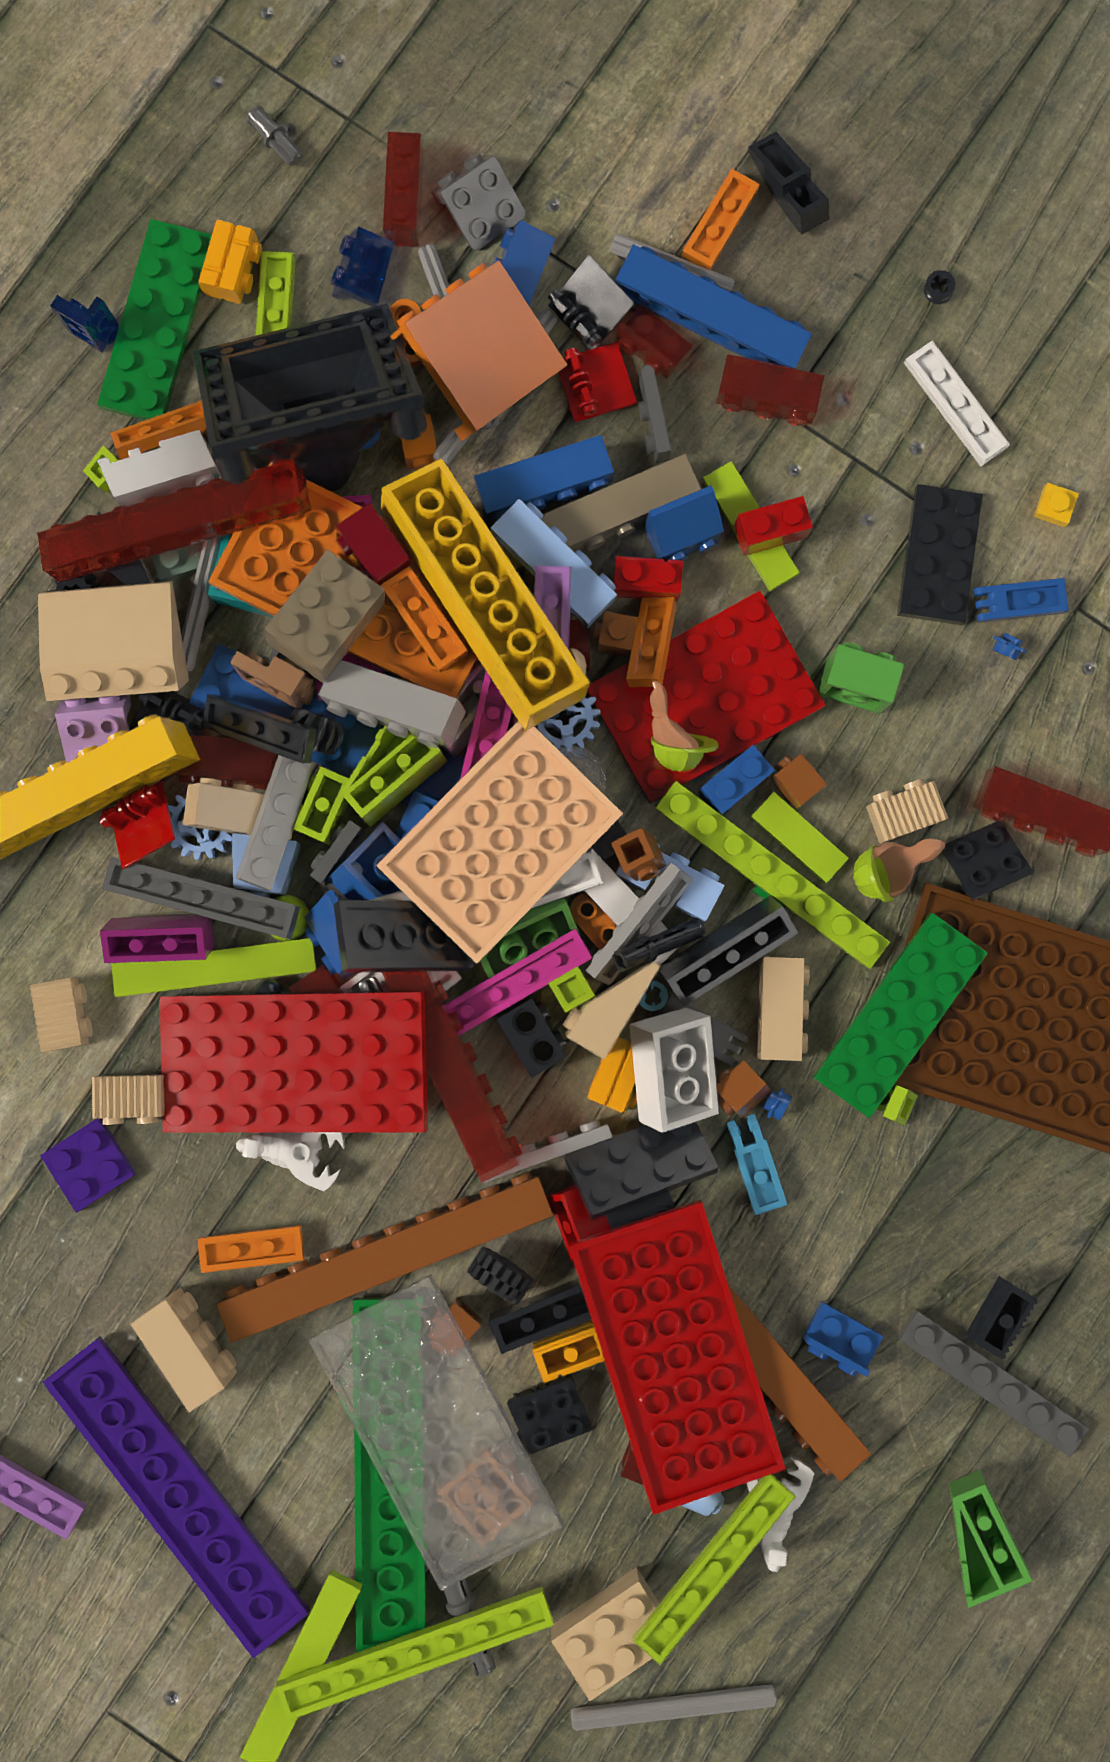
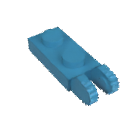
[727,1114,787,1215]

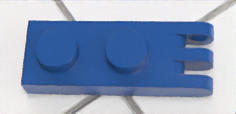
[974,578,1069,623]

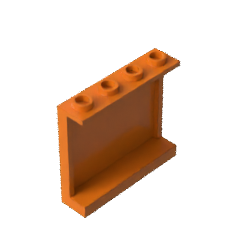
[390,260,567,441]

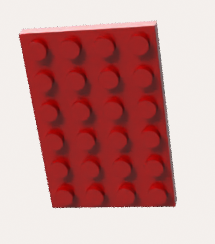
[587,590,826,803]

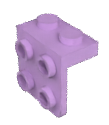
[55,695,132,763]

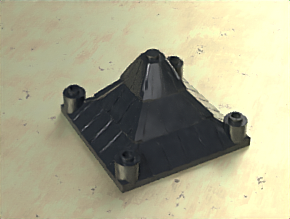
[193,303,427,491]

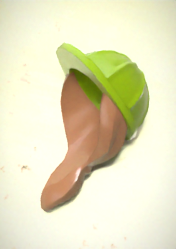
[650,681,718,772]
[853,838,945,903]

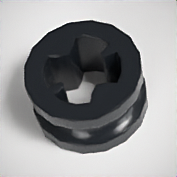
[924,270,956,305]

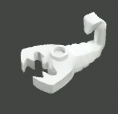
[236,1133,345,1191]
[747,1455,814,1572]

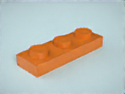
[682,168,760,270]
[110,400,207,460]
[381,566,468,673]
[626,597,677,687]
[197,1225,305,1273]

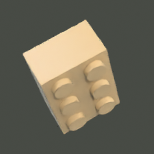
[130,1287,237,1413]
[551,1567,660,1701]

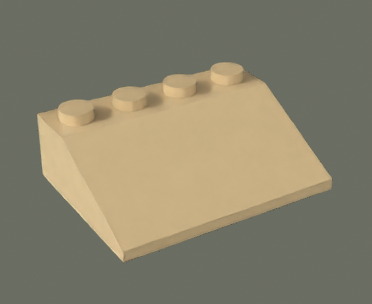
[38,581,189,701]
[563,962,660,1059]

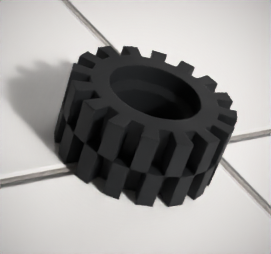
[467,1246,534,1305]

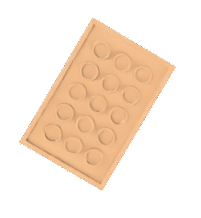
[377,721,623,963]

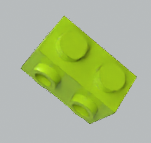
[293,766,349,846]

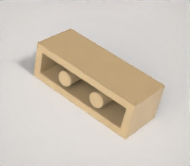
[183,778,293,840]
[757,957,810,1061]

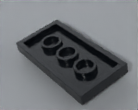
[897,484,983,625]
[333,900,474,972]
[565,1122,719,1221]

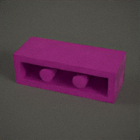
[100,915,215,963]

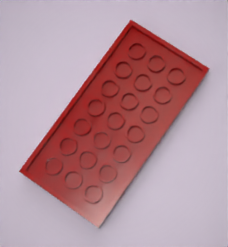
[160,991,428,1133]
[568,1200,786,1515]

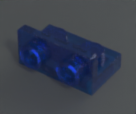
[331,226,395,307]
[50,295,119,352]

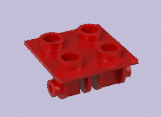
[558,342,637,423]
[99,781,176,869]

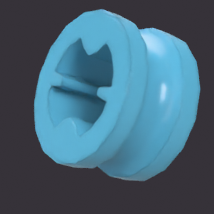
[638,981,668,1011]

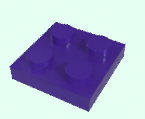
[40,1118,137,1213]

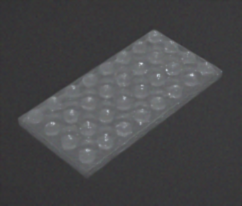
[309,1274,564,1590]

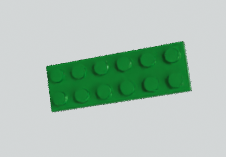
[97,219,212,421]
[812,913,988,1119]

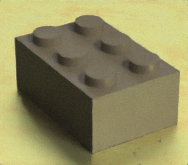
[264,549,385,683]

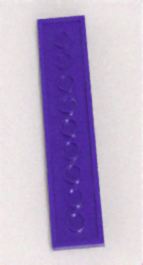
[42,1336,310,1659]

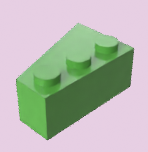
[949,1470,1032,1608]

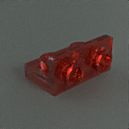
[616,305,692,379]

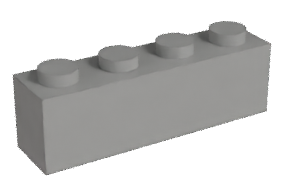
[318,660,466,748]

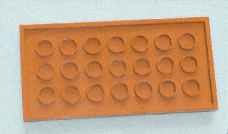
[208,462,478,699]

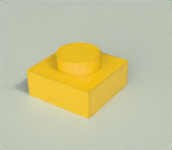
[1034,483,1079,528]

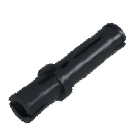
[612,918,705,972]

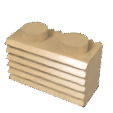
[866,778,948,844]
[30,978,93,1052]
[92,1074,165,1125]

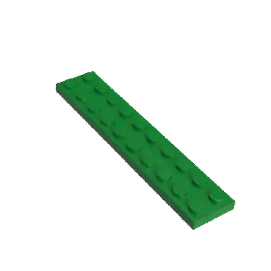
[353,1296,426,1652]

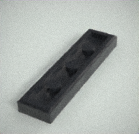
[202,694,317,764]

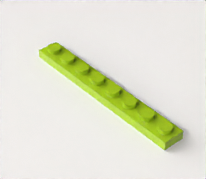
[654,781,890,969]
[275,1587,554,1721]

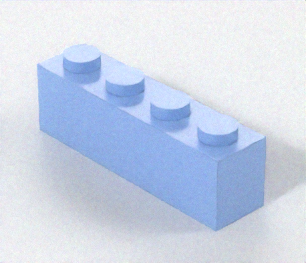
[491,499,617,629]

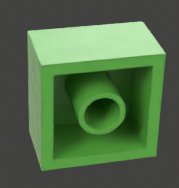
[817,643,904,714]

